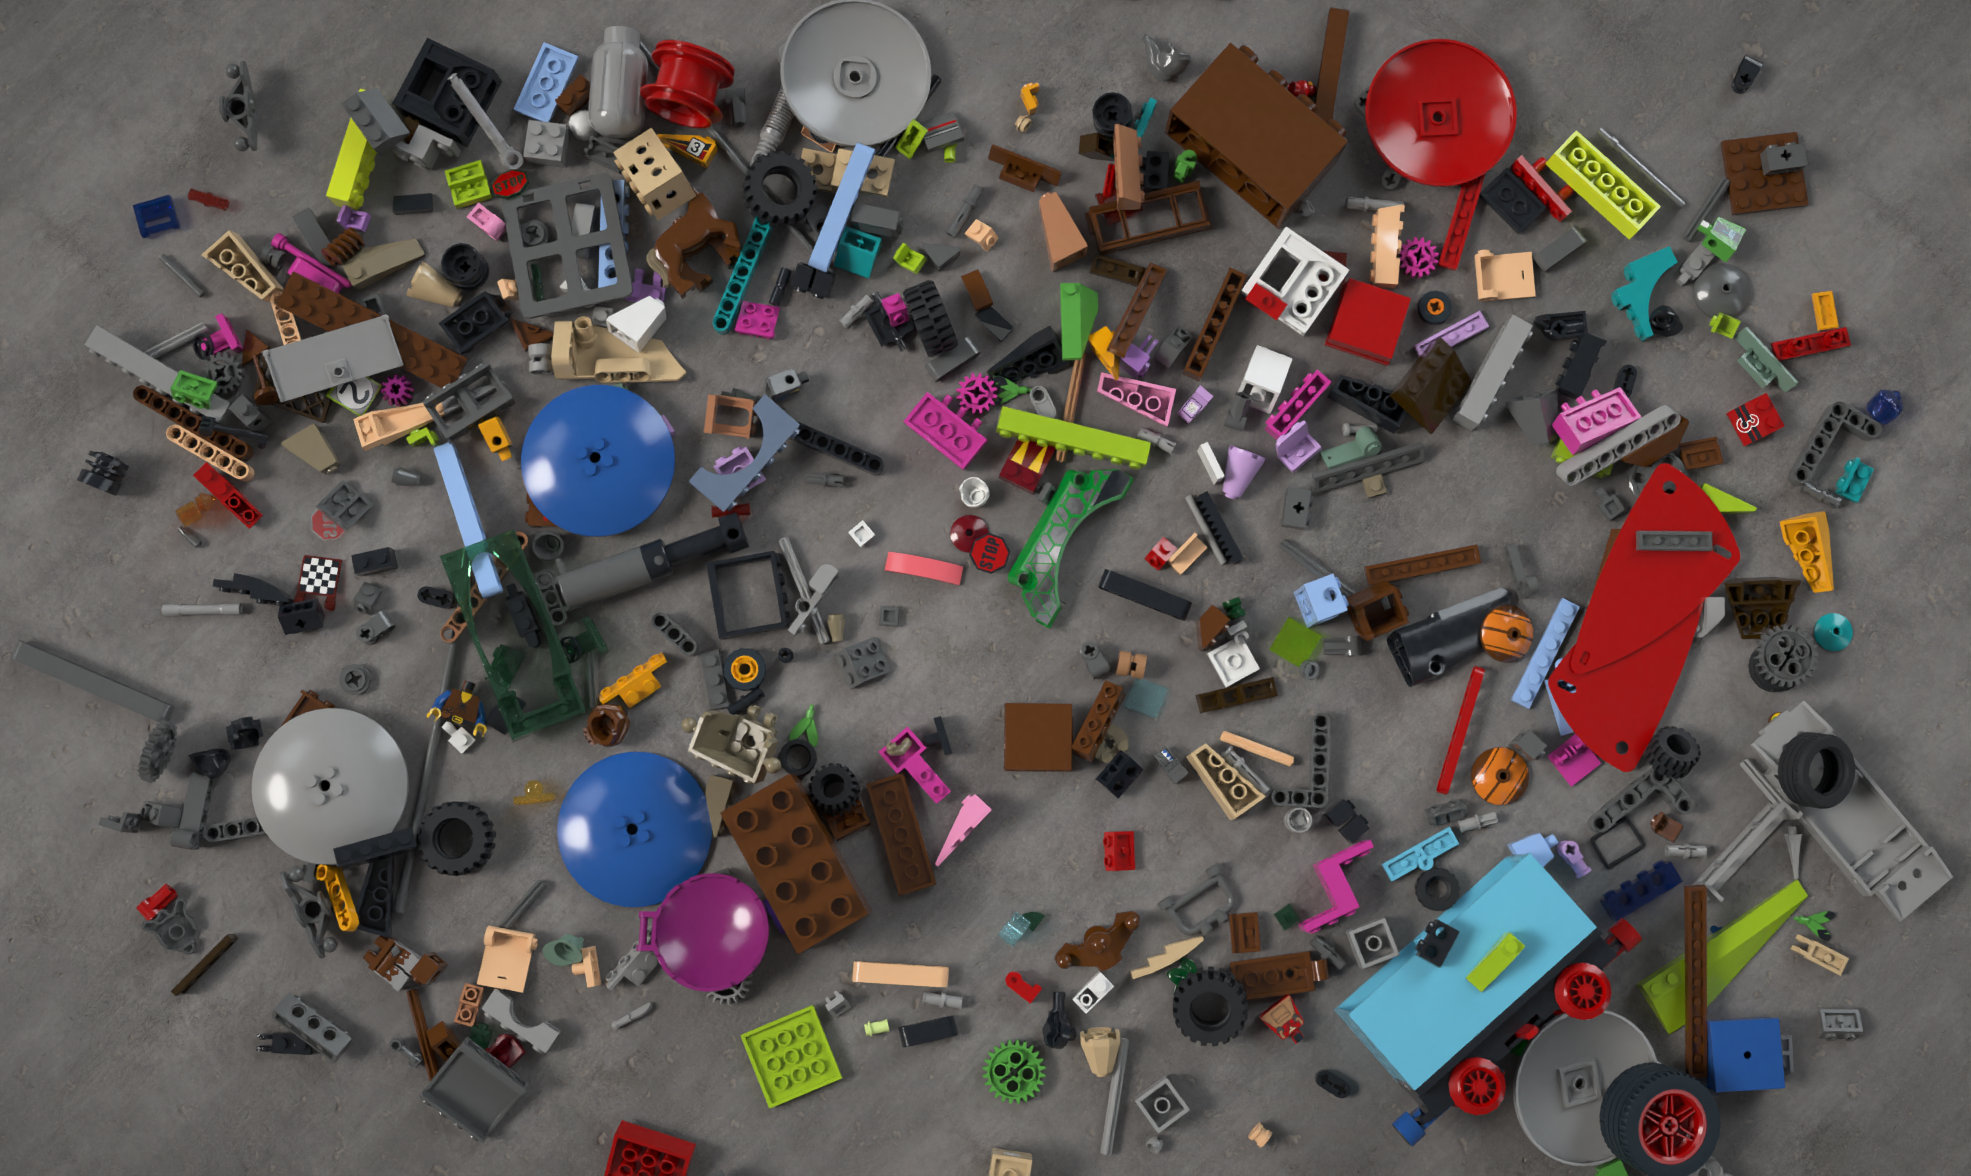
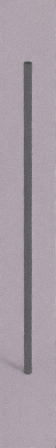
[640,40,835,273]

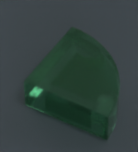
[1018,912,1044,931]

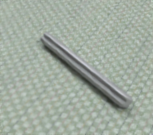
[779,537,830,644]
[1100,1037,1129,1156]

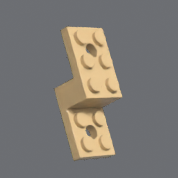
[801,148,895,197]

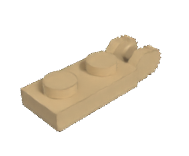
[1790,934,1849,976]

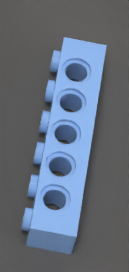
[598,180,630,288]

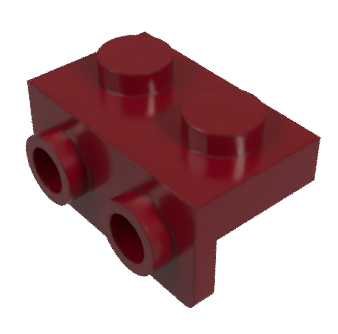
[485,1034,527,1068]

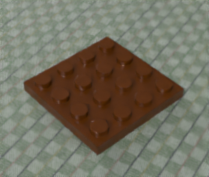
[1721,132,1809,215]

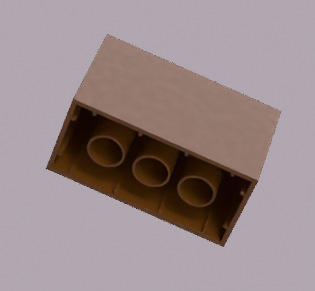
[1164,42,1348,229]
[720,773,872,954]

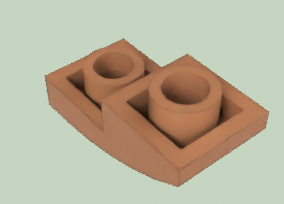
[454,983,484,1028]

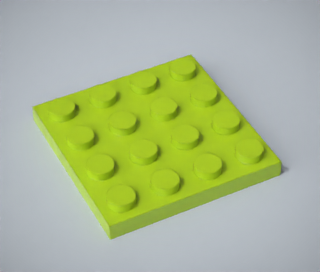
[740,1005,843,1109]

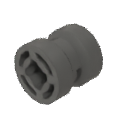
[260,245,287,270]

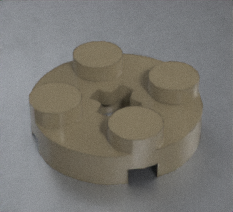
[1095,725,1128,763]

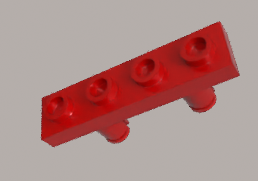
[1510,155,1574,222]
[1771,327,1851,361]

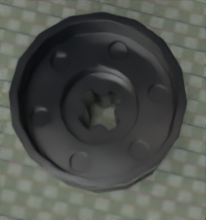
[1092,92,1133,139]
[441,243,489,291]
[77,450,129,496]

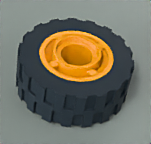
[723,648,766,691]

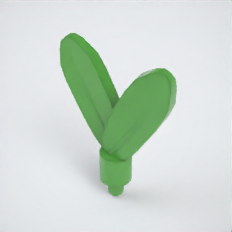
[789,704,818,746]

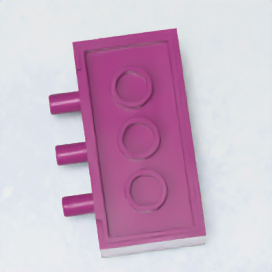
[1552,387,1641,455]
[903,392,988,471]

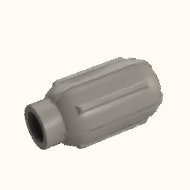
[588,26,648,139]

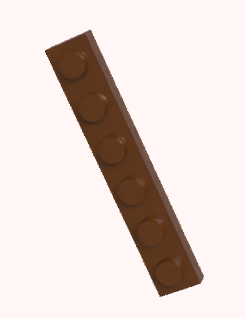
[1107,262,1167,358]
[1364,544,1481,586]

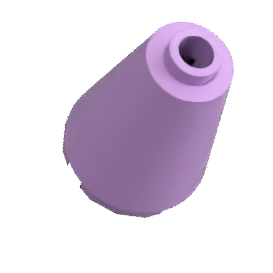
[1223,445,1266,500]

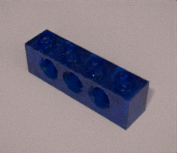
[1599,860,1683,921]

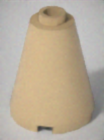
[406,262,463,308]

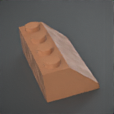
[1113,124,1144,210]

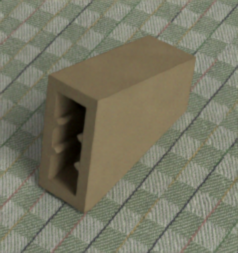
[281,423,342,474]

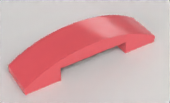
[885,552,963,586]

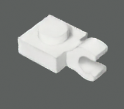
[442,721,476,754]

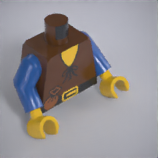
[427,680,487,737]

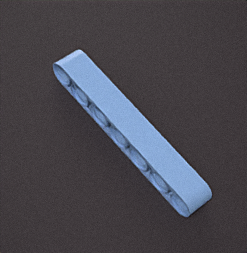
[808,142,876,272]

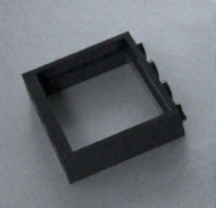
[706,551,791,640]

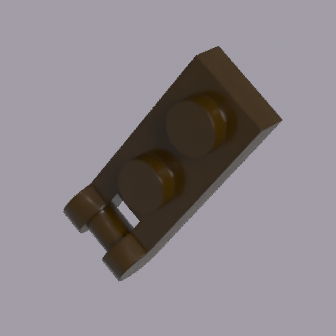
[1090,254,1145,287]

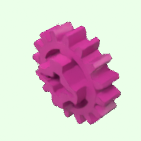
[1397,237,1439,279]
[956,373,997,415]

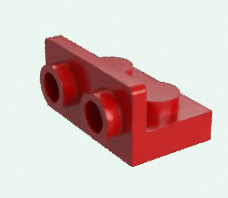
[1103,831,1135,871]

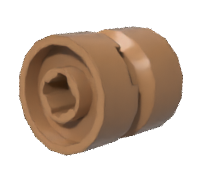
[1116,650,1147,679]

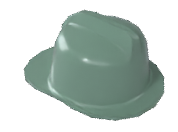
[543,934,584,966]

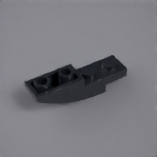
[213,573,294,606]

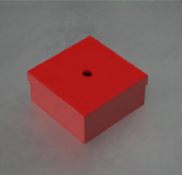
[1324,278,1411,366]

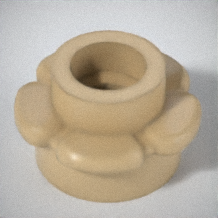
[1015,115,1032,133]

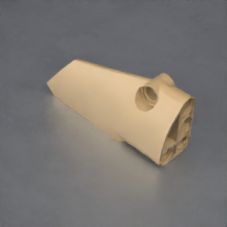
[551,316,686,383]

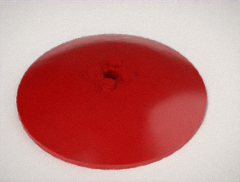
[1365,39,1517,187]

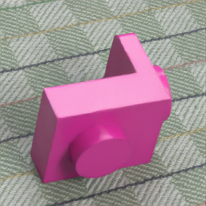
[881,293,909,327]

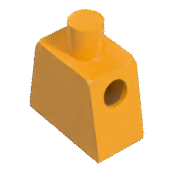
[478,417,512,462]

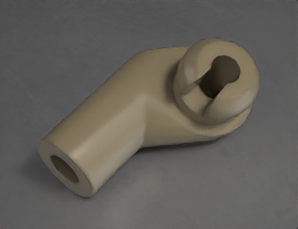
[886,738,912,756]

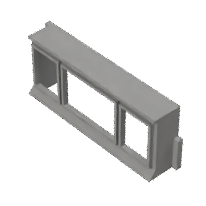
[1692,800,1803,904]

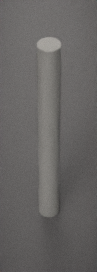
[1185,494,1227,565]

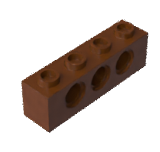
[1071,680,1126,762]

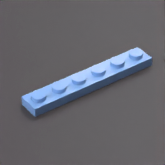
[1511,598,1580,709]

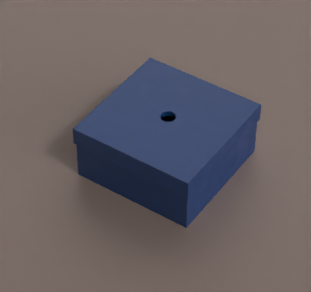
[1706,1017,1785,1092]

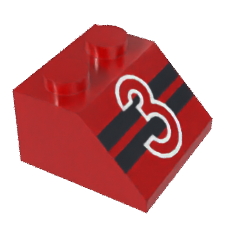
[1726,392,1785,446]

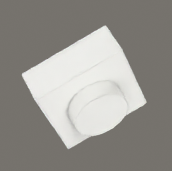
[848,520,875,547]

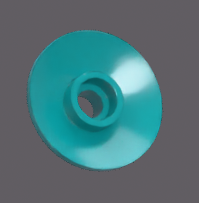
[1814,613,1853,651]

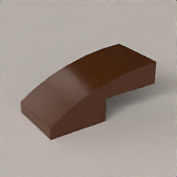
[961,269,994,312]

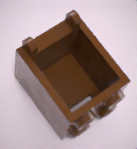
[1346,580,1409,641]

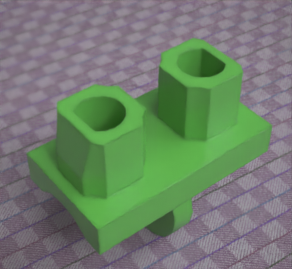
[1173,150,1197,183]

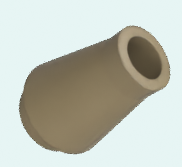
[827,613,846,642]

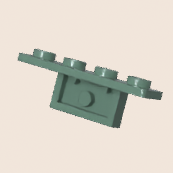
[1734,327,1798,392]

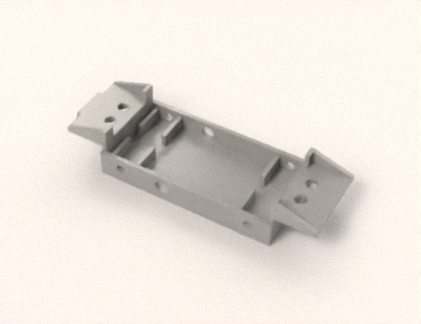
[1750,700,1953,922]

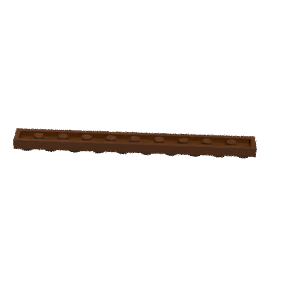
[1684,885,1707,1078]

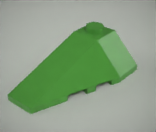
[1060,283,1098,360]

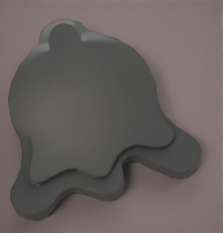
[141,897,197,955]

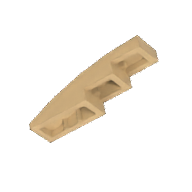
[1130,936,1204,979]

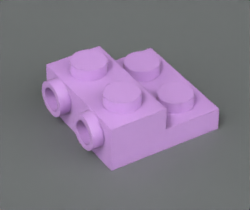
[713,446,766,496]

